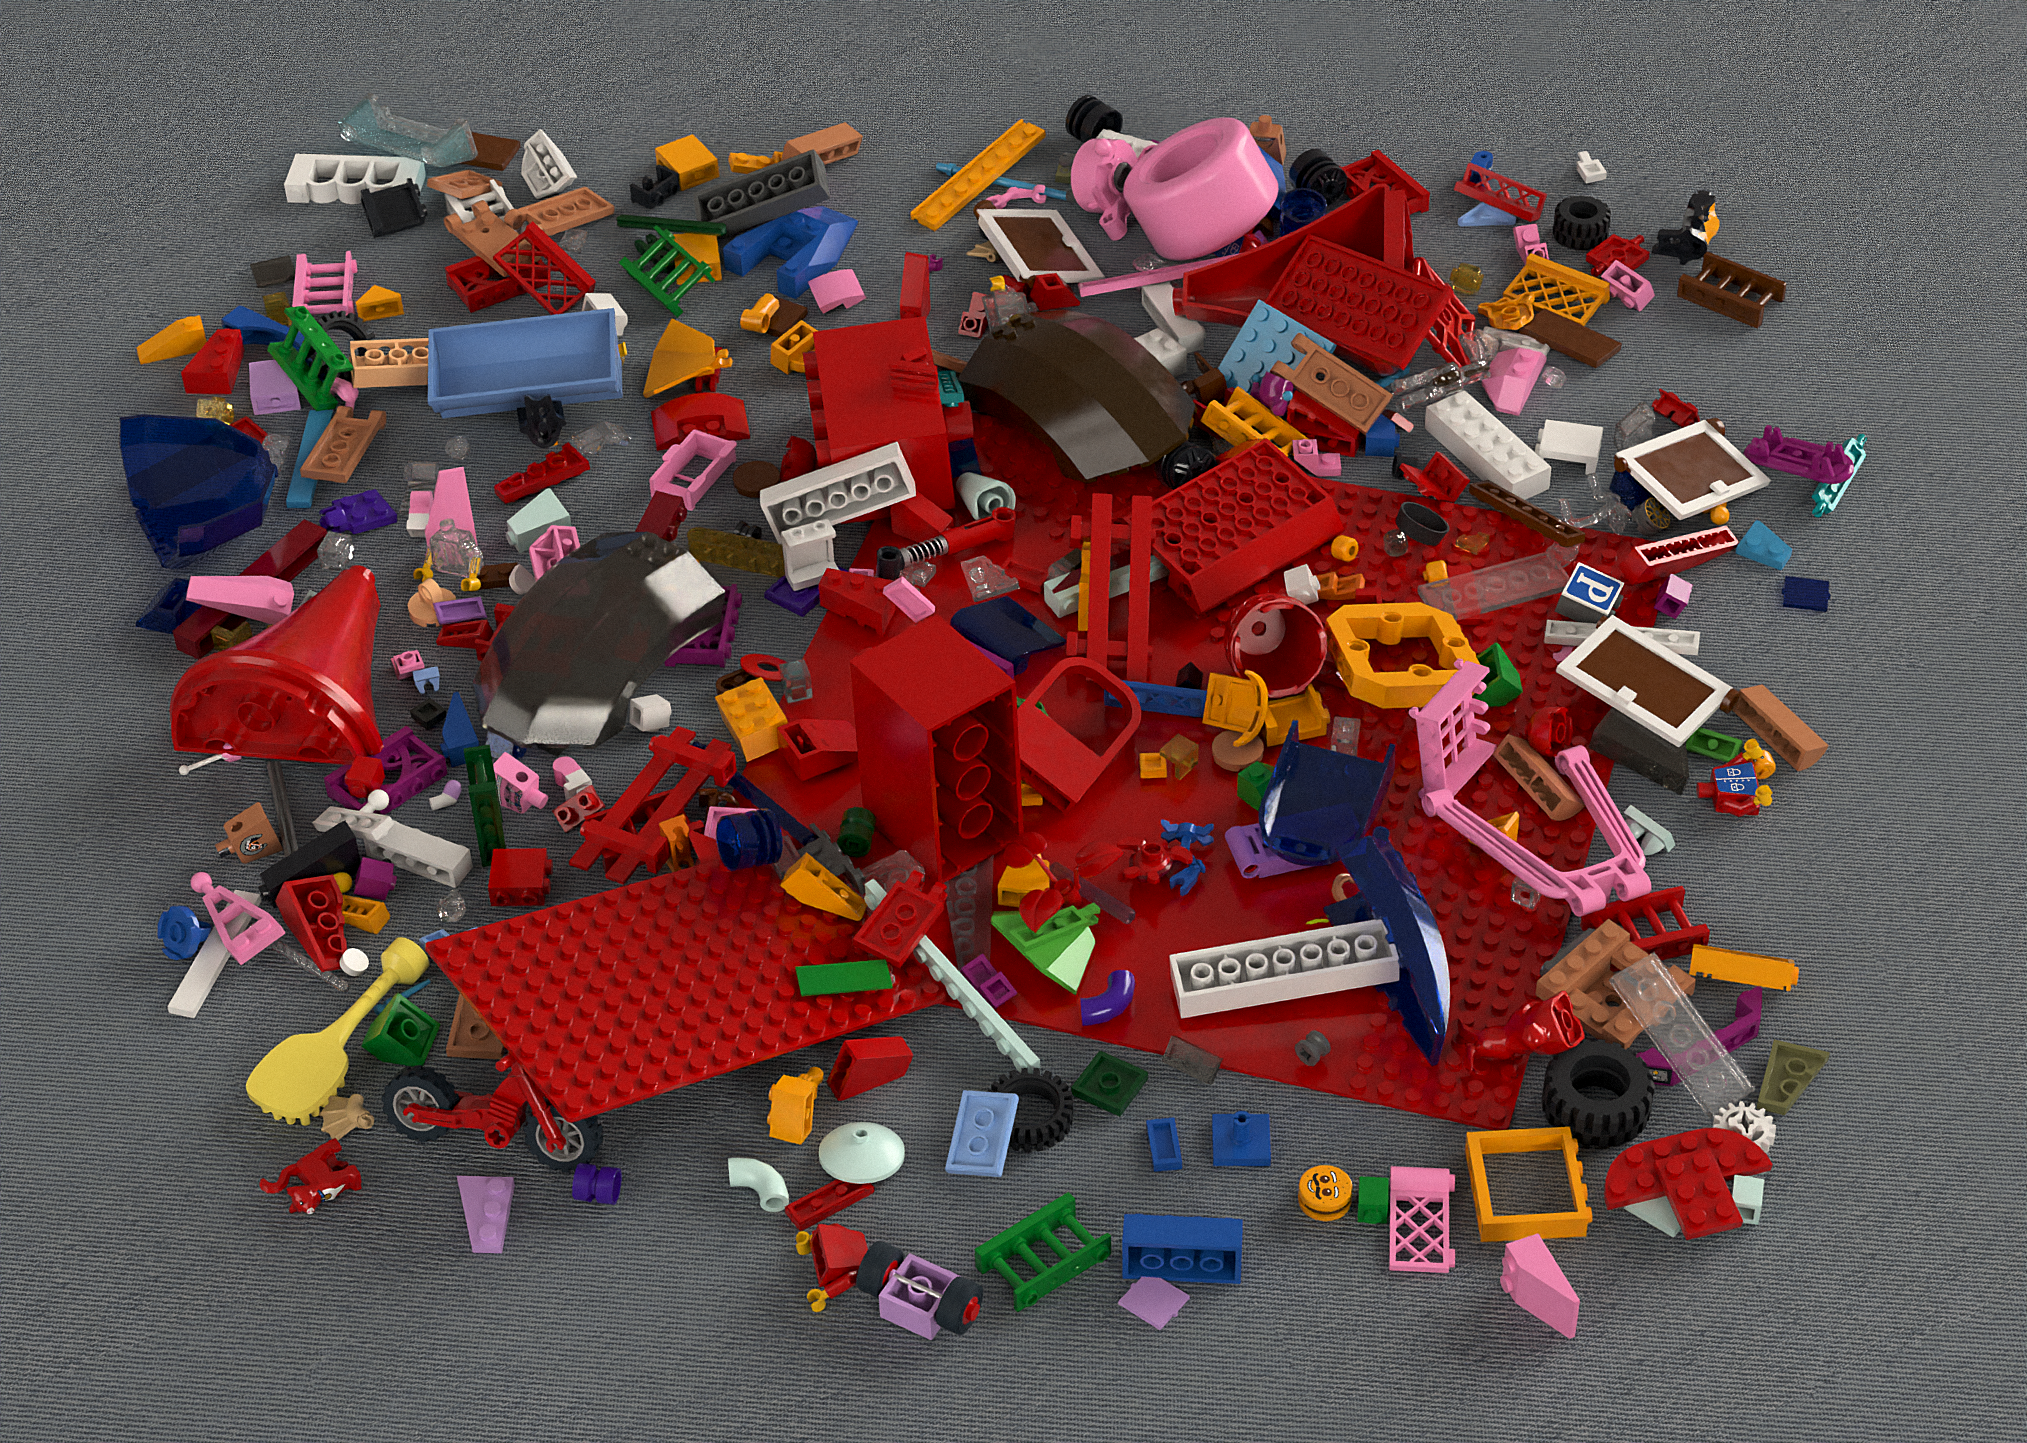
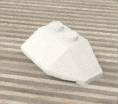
[521,129,577,199]

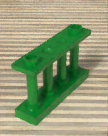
[618,225,715,318]
[267,306,354,411]
[974,1192,1111,1313]

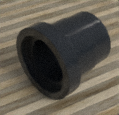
[1392,453,1418,478]

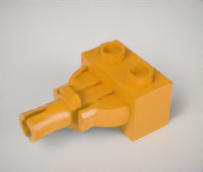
[770,320,818,375]
[767,1067,824,1145]

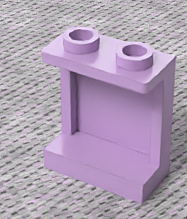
[249,360,301,415]

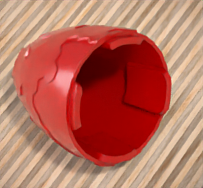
[1224,593,1327,698]

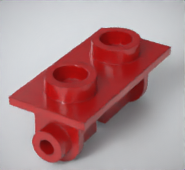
[1652,388,1700,428]

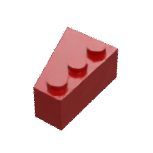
[1287,390,1362,458]

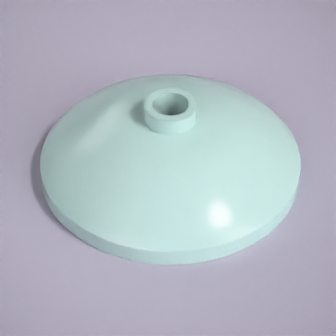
[819,1122,905,1184]

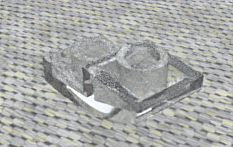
[253,434,291,478]

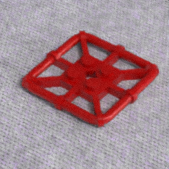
[1412,257,1476,380]

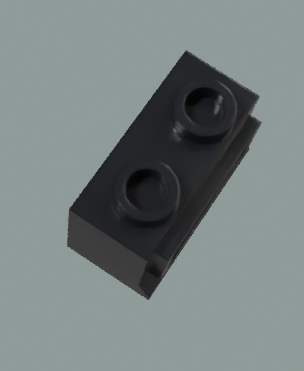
[630,164,680,209]

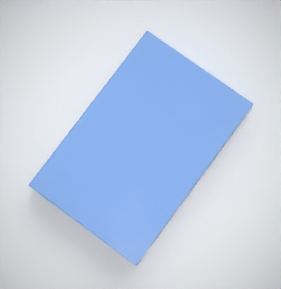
[945,1090,1019,1177]

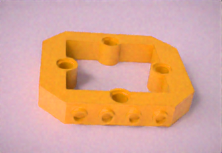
[1325,602,1483,708]

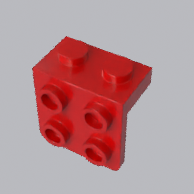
[1399,451,1470,503]

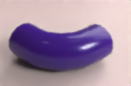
[1080,970,1135,1026]

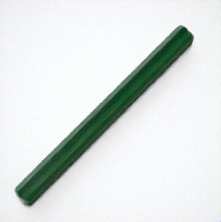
[616,214,727,236]

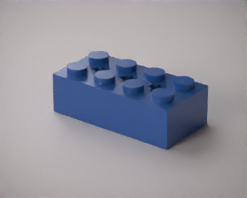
[1122,1214,1243,1284]

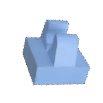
[412,666,440,695]

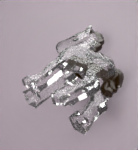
[1389,360,1491,414]

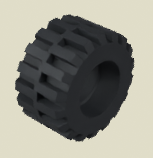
[1553,195,1611,250]

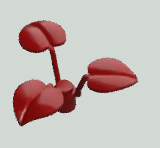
[1003,832,1124,933]

